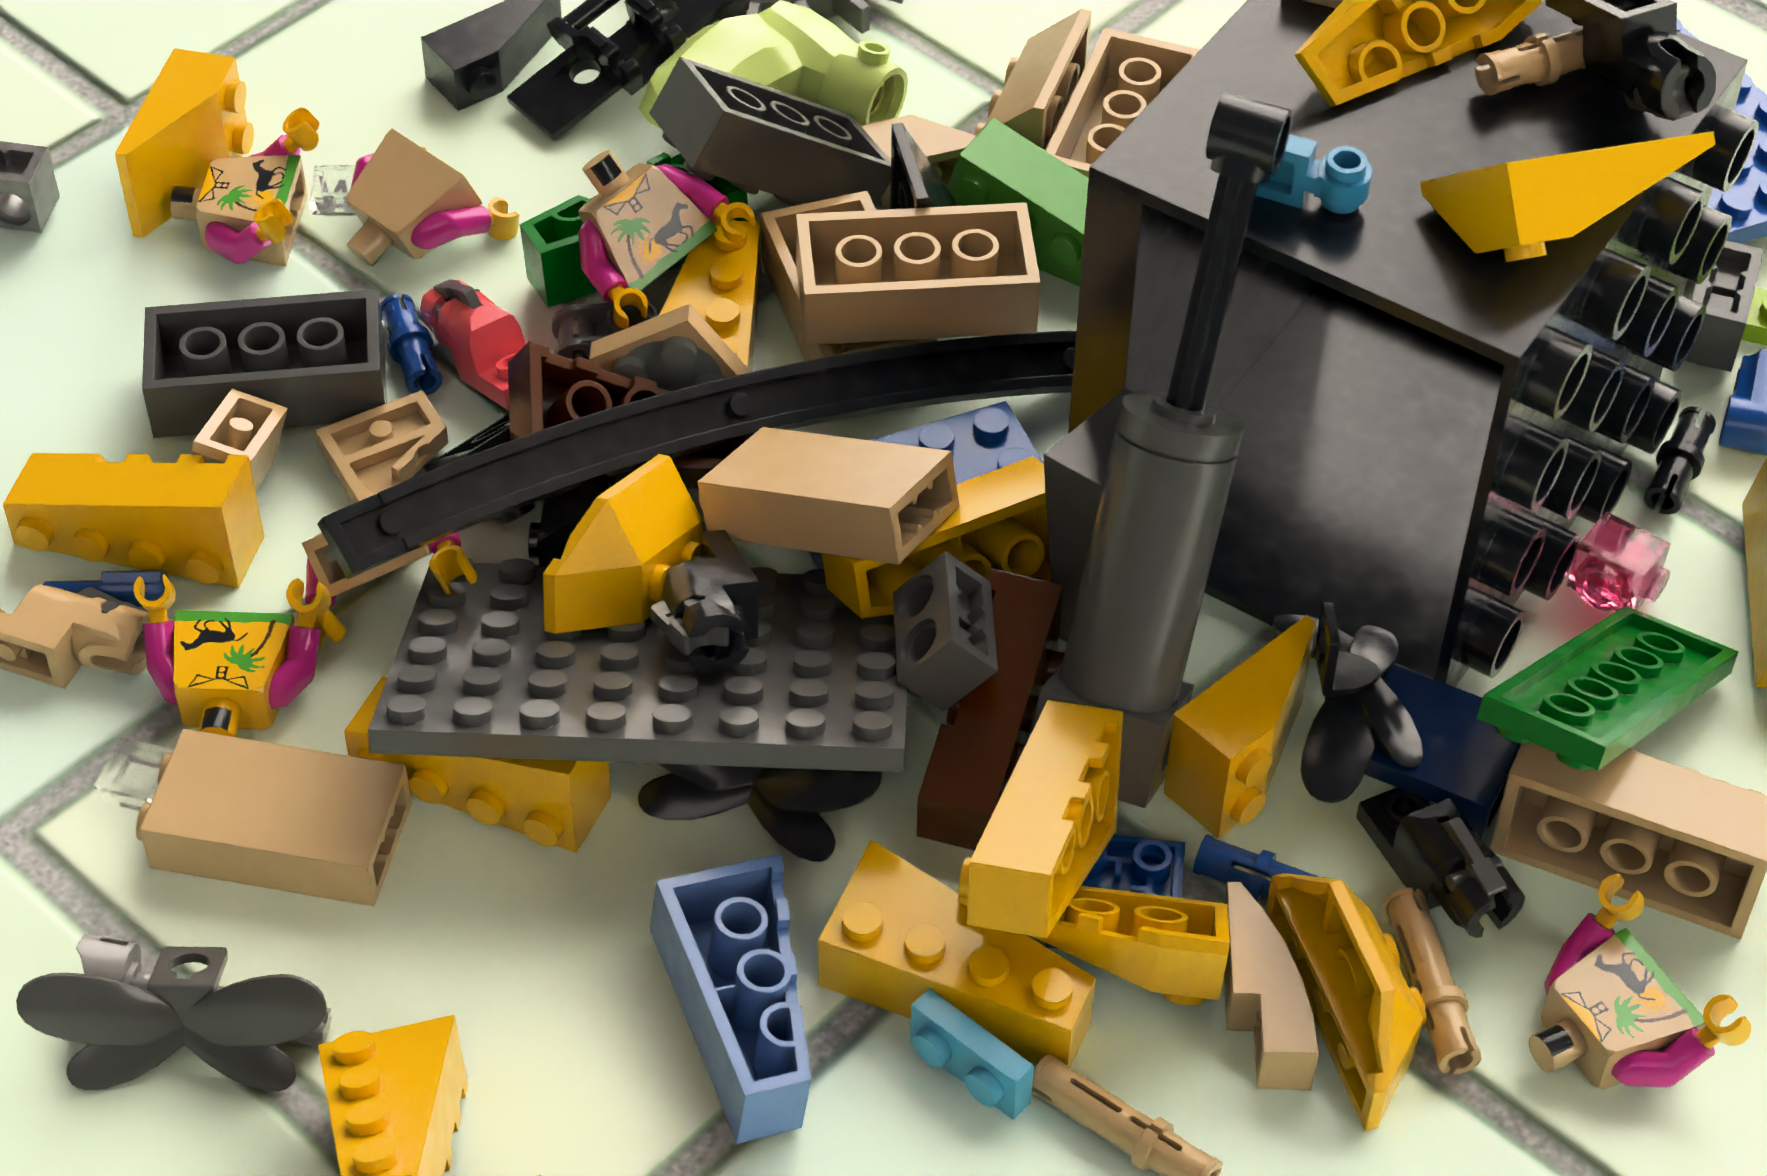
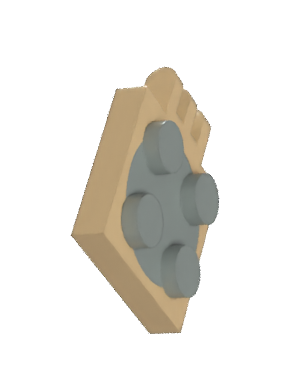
[589,303,751,391]

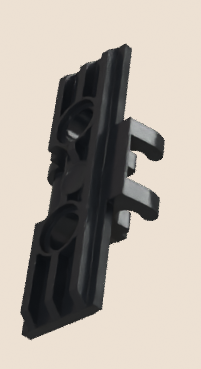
[506,0,734,140]

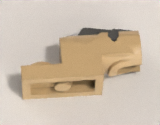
[0,584,149,689]

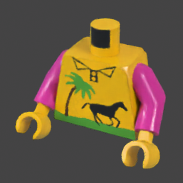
[133,574,331,737]

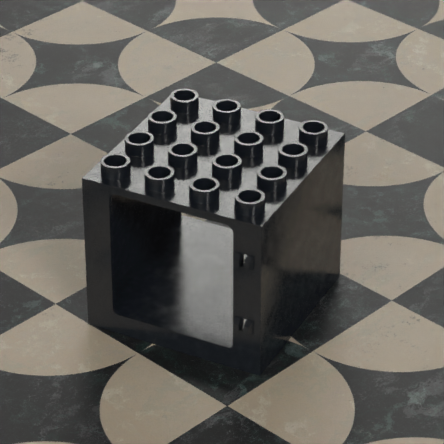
[1068,0,1759,687]

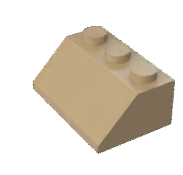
[974,9,1092,150]

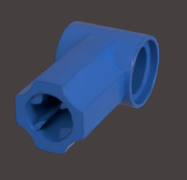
[1718,349,1767,456]

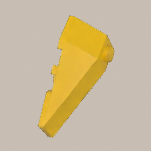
[1294,0,1543,107]
[1420,131,1716,262]
[957,886,1230,1005]

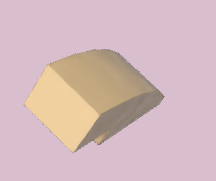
[1224,882,1319,1090]

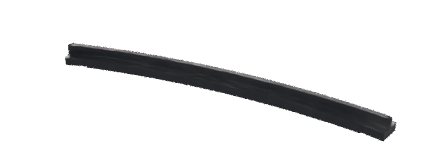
[317,330,1076,580]

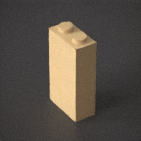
[697,427,960,565]
[136,728,412,906]

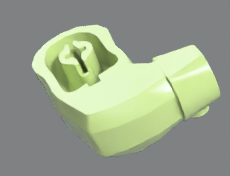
[638,1,908,129]

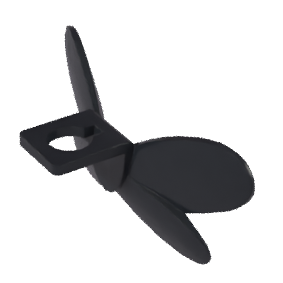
[1273,603,1423,803]
[638,764,882,862]

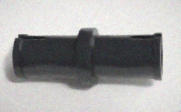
[1644,406,1716,515]

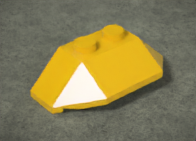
[543,454,703,634]
[1265,873,1426,1131]

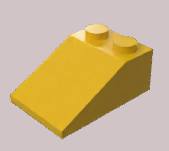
[114,48,254,238]
[1163,615,1316,838]

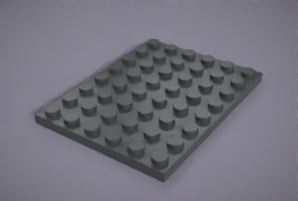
[368,558,908,772]

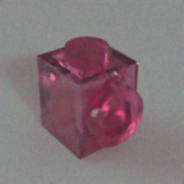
[1566,511,1671,612]

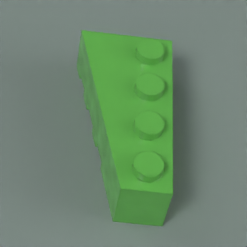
[947,118,1089,287]

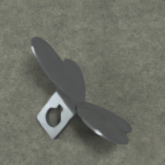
[16,947,327,1092]

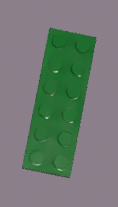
[1477,605,1739,771]

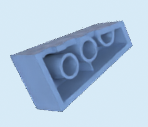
[650,853,811,1144]

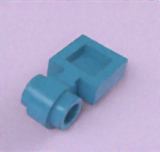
[1256,134,1373,214]

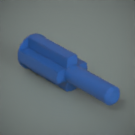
[42,570,169,607]

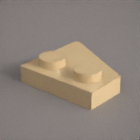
[315,390,449,504]

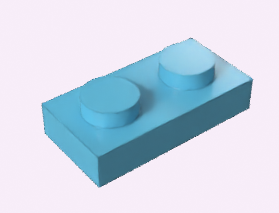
[910,988,1034,1120]

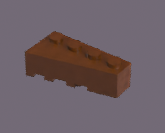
[508,341,747,489]
[916,568,1064,851]

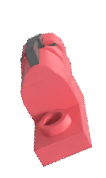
[420,279,526,411]

